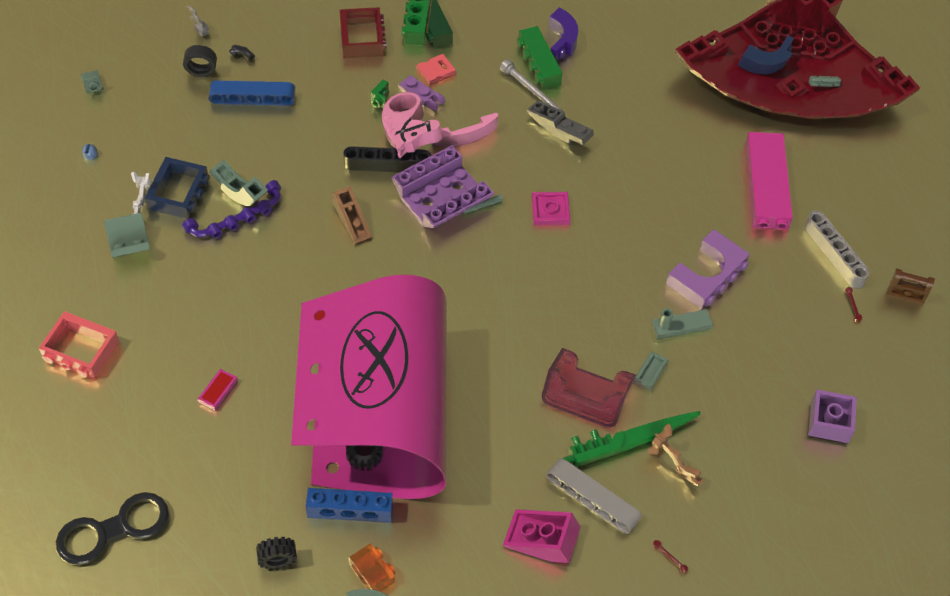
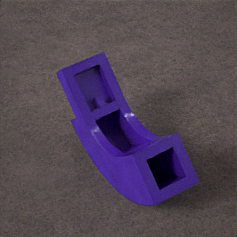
[548,7,578,61]

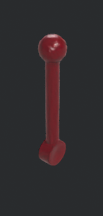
[845,287,862,322]
[653,540,688,573]

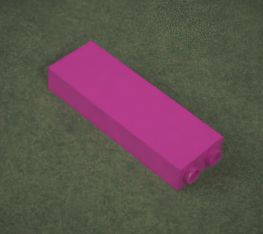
[745,132,793,230]

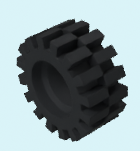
[346,445,383,471]
[256,537,297,570]

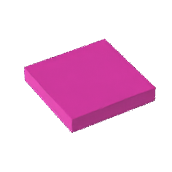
[531,192,571,225]

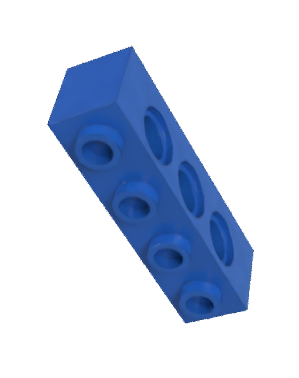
[306,488,393,523]

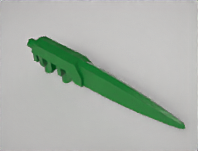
[562,411,701,468]

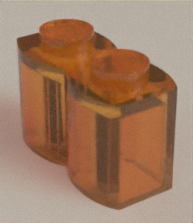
[349,543,396,592]

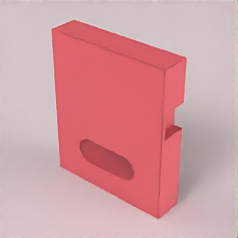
[417,54,456,85]

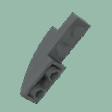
[527,100,594,145]

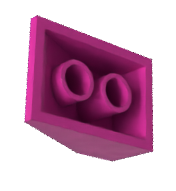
[503,509,581,563]

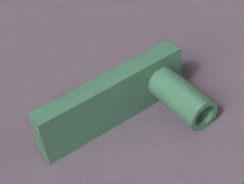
[651,308,713,340]

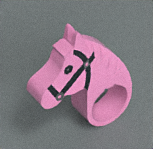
[382,92,442,158]

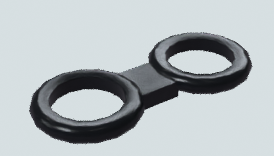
[56,492,169,565]

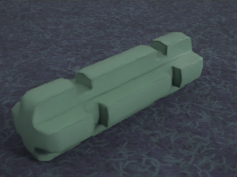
[808,76,841,87]

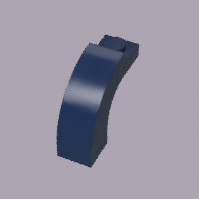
[738,35,794,74]

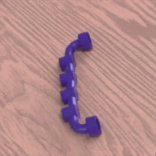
[182,180,281,238]

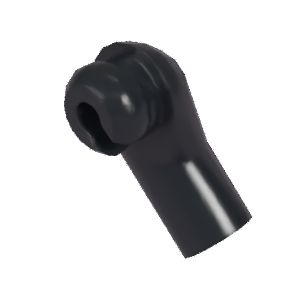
[229,44,255,61]

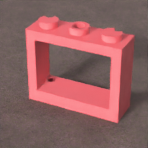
[39,311,119,378]

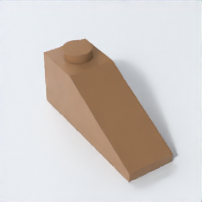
[331,186,372,244]

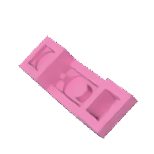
[431,113,498,147]

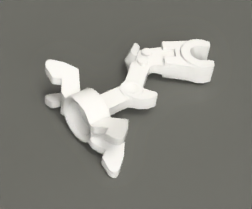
[131,172,151,214]

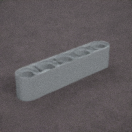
[805,211,869,289]
[546,458,642,534]

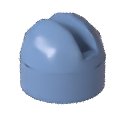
[82,144,98,160]

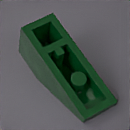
[426,0,453,49]

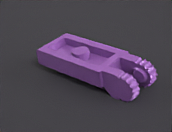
[399,75,445,111]

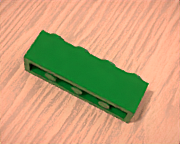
[517,26,563,90]

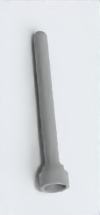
[500,59,563,111]

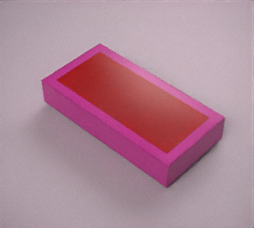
[198,369,238,411]

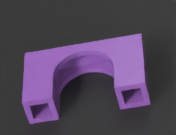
[666,229,750,310]

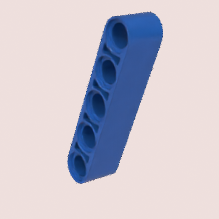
[208,80,296,106]

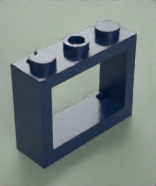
[144,157,210,219]

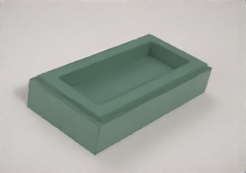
[633,351,669,392]

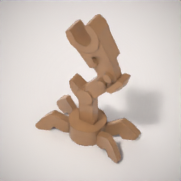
[648,424,704,486]

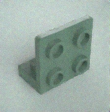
[104,213,150,258]

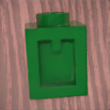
[371,79,389,110]

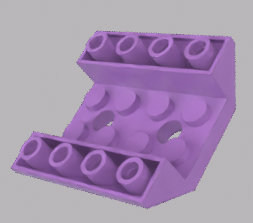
[392,145,494,228]

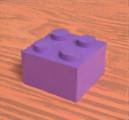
[808,389,857,443]

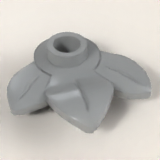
[186,6,209,37]

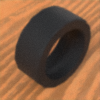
[183,45,217,77]

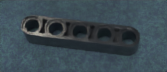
[343,146,432,172]

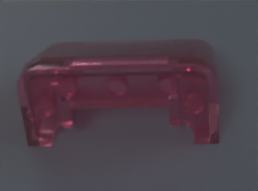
[542,348,636,428]

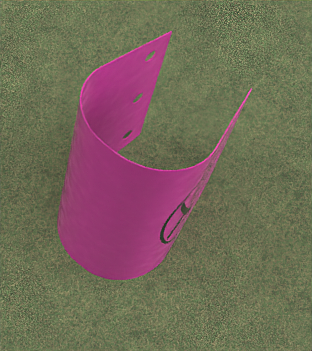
[291,275,447,499]

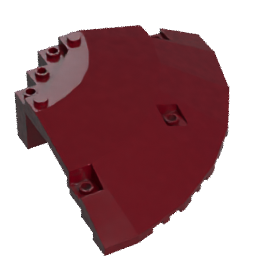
[675,0,920,119]

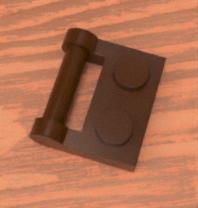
[886,268,935,304]

